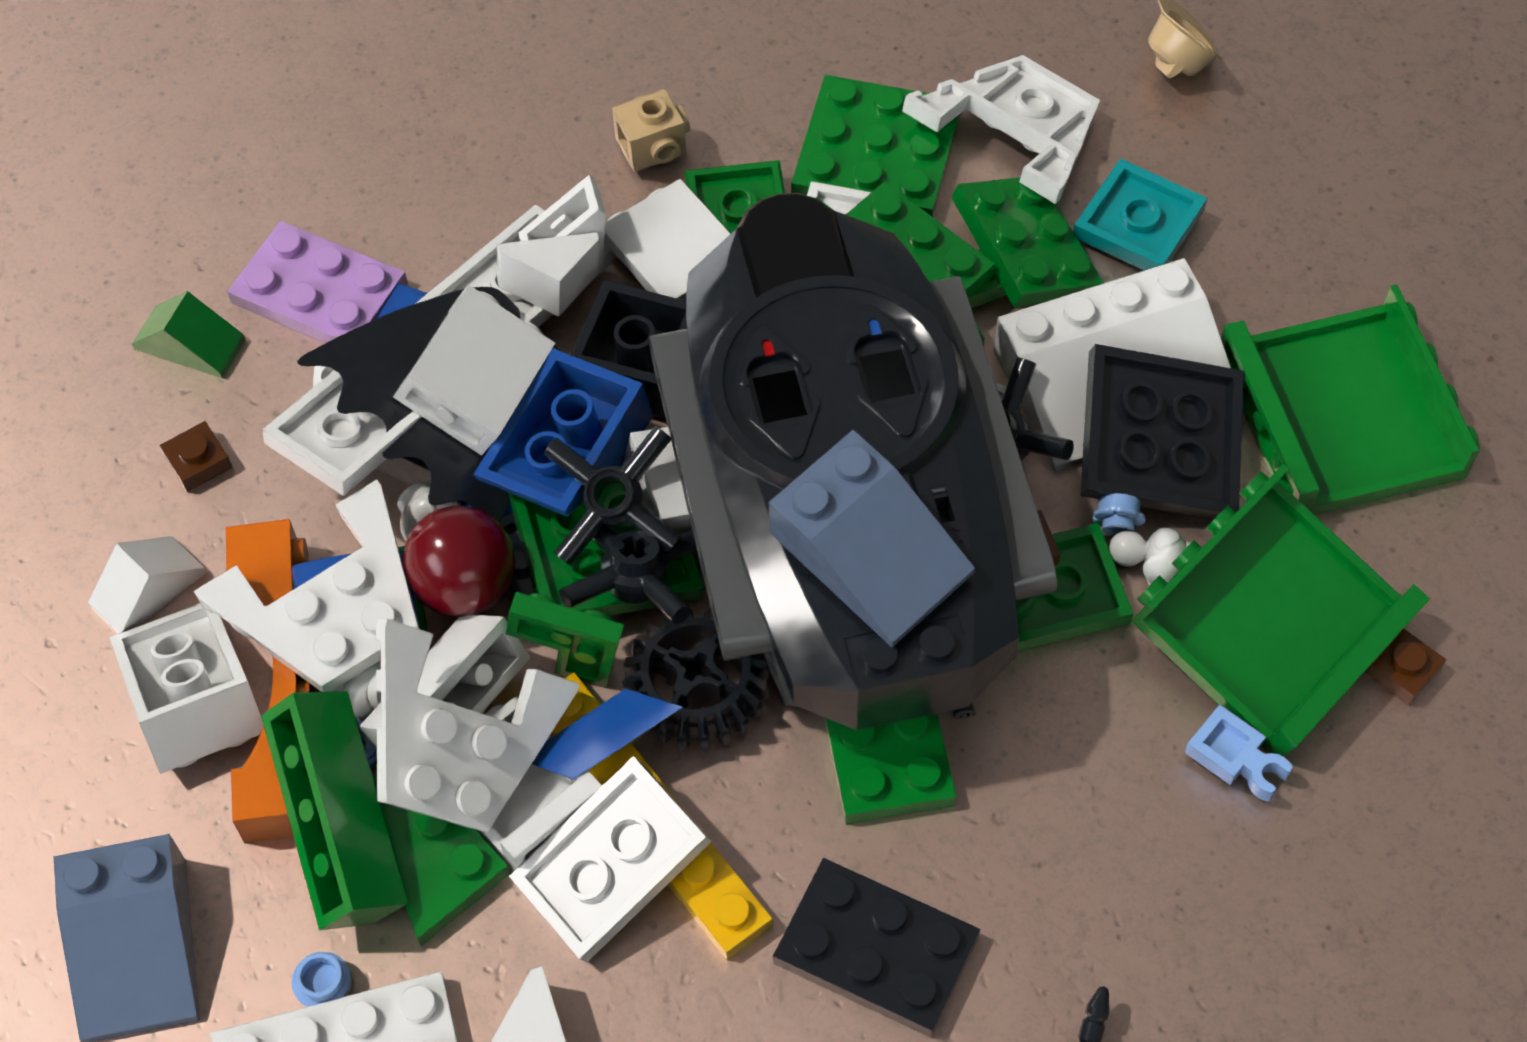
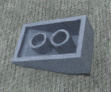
[769,430,975,647]
[53,834,200,1042]

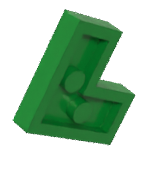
[506,592,624,688]

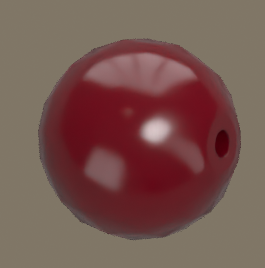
[402,505,516,617]

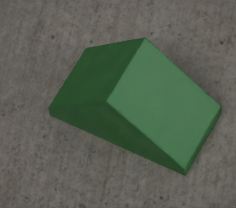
[132,291,245,378]

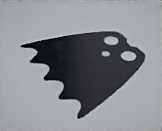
[297,287,560,521]

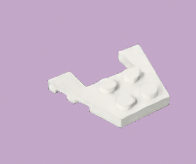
[902,55,1100,204]
[194,480,419,692]
[376,618,579,833]

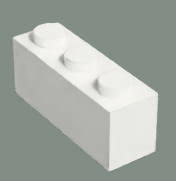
[359,614,531,751]

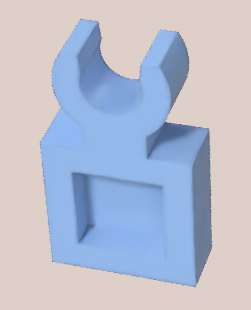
[1184,704,1293,802]

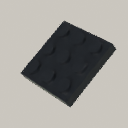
[1080,344,1244,519]

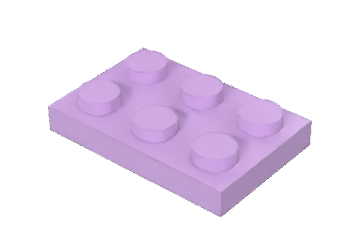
[227,221,408,343]

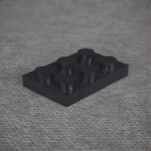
[773,858,980,1038]

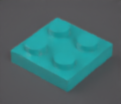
[1073,158,1207,271]

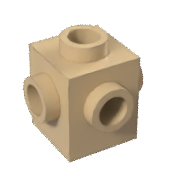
[612,89,690,172]

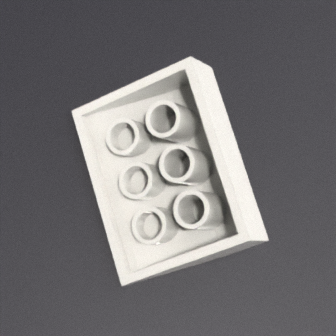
[994,258,1231,472]

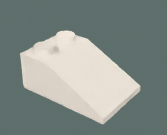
[109,603,263,774]

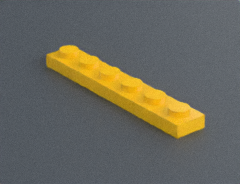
[550,672,773,960]

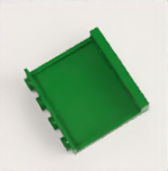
[1221,285,1480,515]
[1131,464,1430,756]

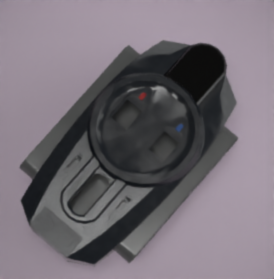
[648,193,1057,730]

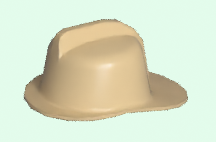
[1148,0,1223,78]

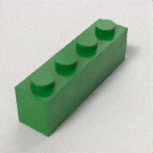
[261,691,408,931]

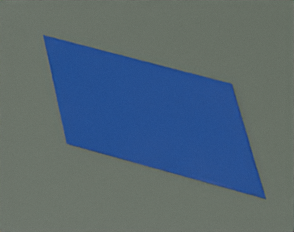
[532,689,683,780]

